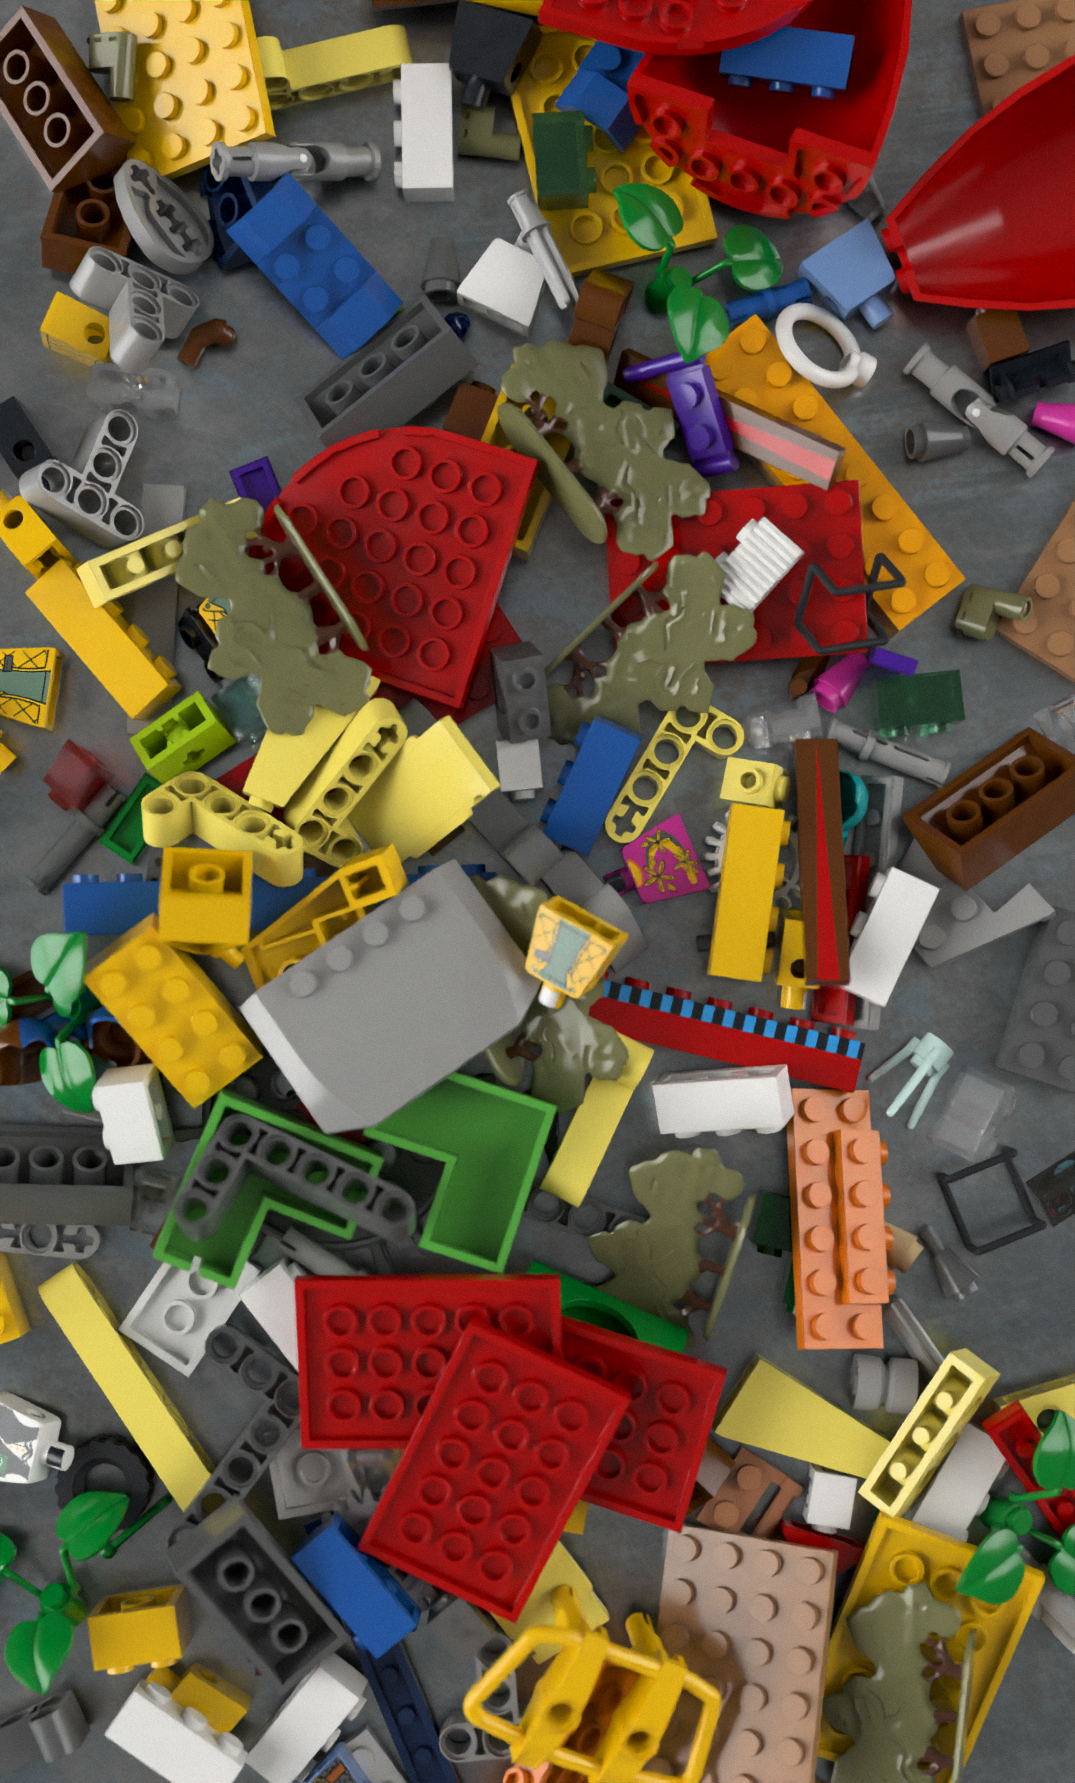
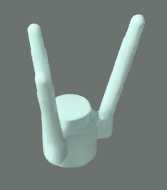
[866,1032,954,1130]

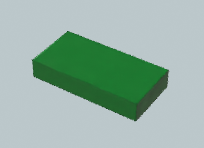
[98,772,163,866]

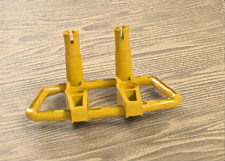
[464,1584,722,1783]

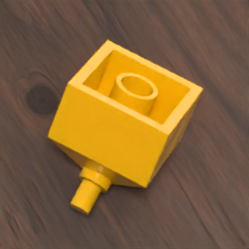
[158,847,252,969]

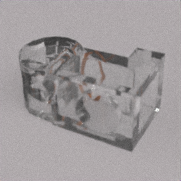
[741,694,823,749]

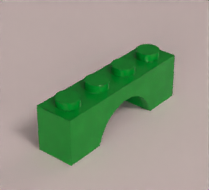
[527,1260,690,1354]

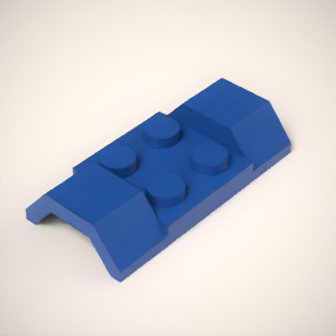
[555,40,645,154]
[226,172,403,360]

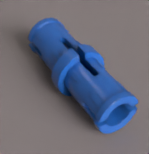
[724,278,812,328]

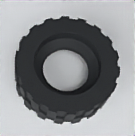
[55,1434,155,1534]

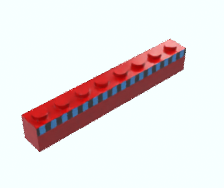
[588,971,866,1093]

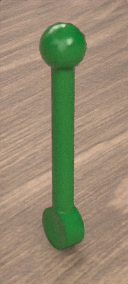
[100,1494,172,1559]

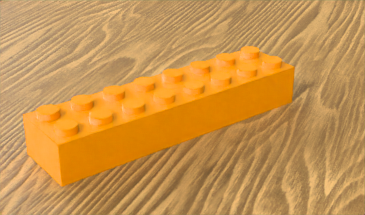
[705,314,966,638]

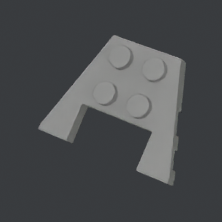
[897,838,1057,970]

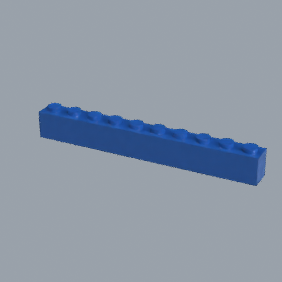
[63,864,497,936]

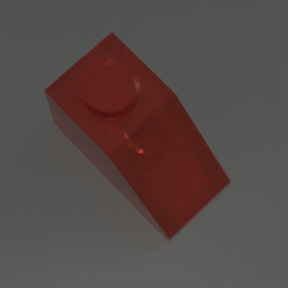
[43,739,116,812]

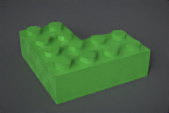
[363,1072,557,1274]
[152,1088,384,1290]

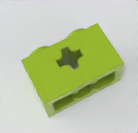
[129,691,237,784]

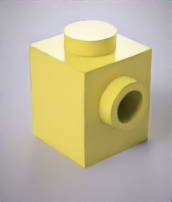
[720,757,791,809]

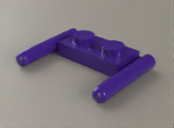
[623,352,739,478]

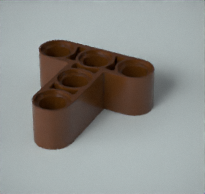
[568,269,635,366]

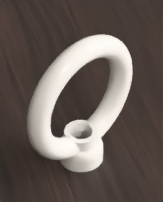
[775,303,877,389]

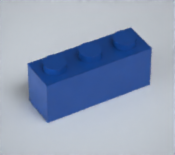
[719,26,855,100]
[539,714,643,856]
[291,1511,422,1659]

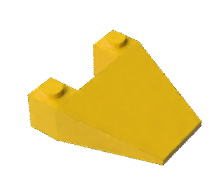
[240,843,409,990]

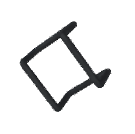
[794,553,906,655]
[937,1146,1047,1256]

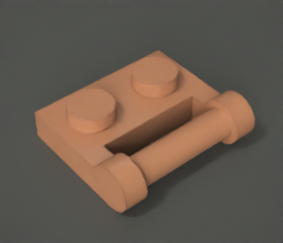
[695,1444,806,1538]

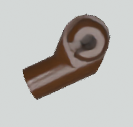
[176,318,236,369]

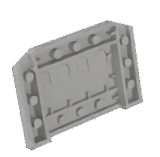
[239,859,543,1135]

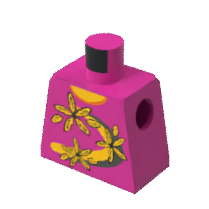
[603,813,710,905]

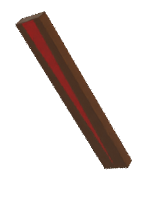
[612,348,846,491]
[793,739,851,986]

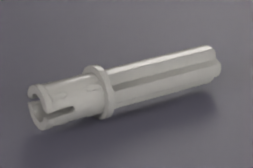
[507,189,580,310]
[881,1298,945,1385]

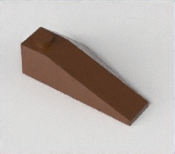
[40,154,132,275]

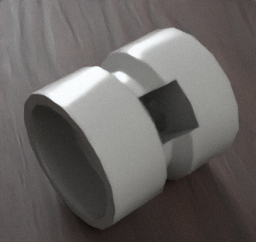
[849,1353,918,1415]

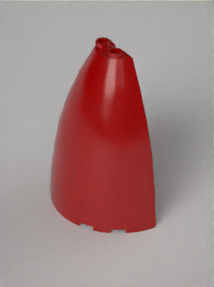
[627,0,912,219]
[881,54,1075,311]

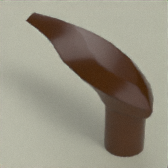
[789,655,831,701]

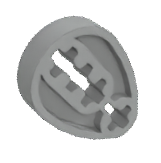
[113,159,214,274]

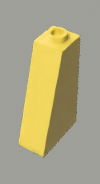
[242,676,381,813]
[712,1353,891,1479]

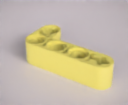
[257,25,414,111]
[283,698,407,868]
[604,705,744,845]
[141,771,303,887]
[539,1031,654,1208]

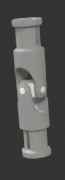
[210,142,381,181]
[903,342,1055,478]

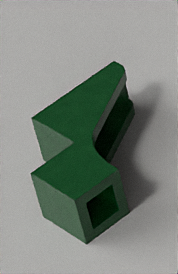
[748,1189,796,1315]

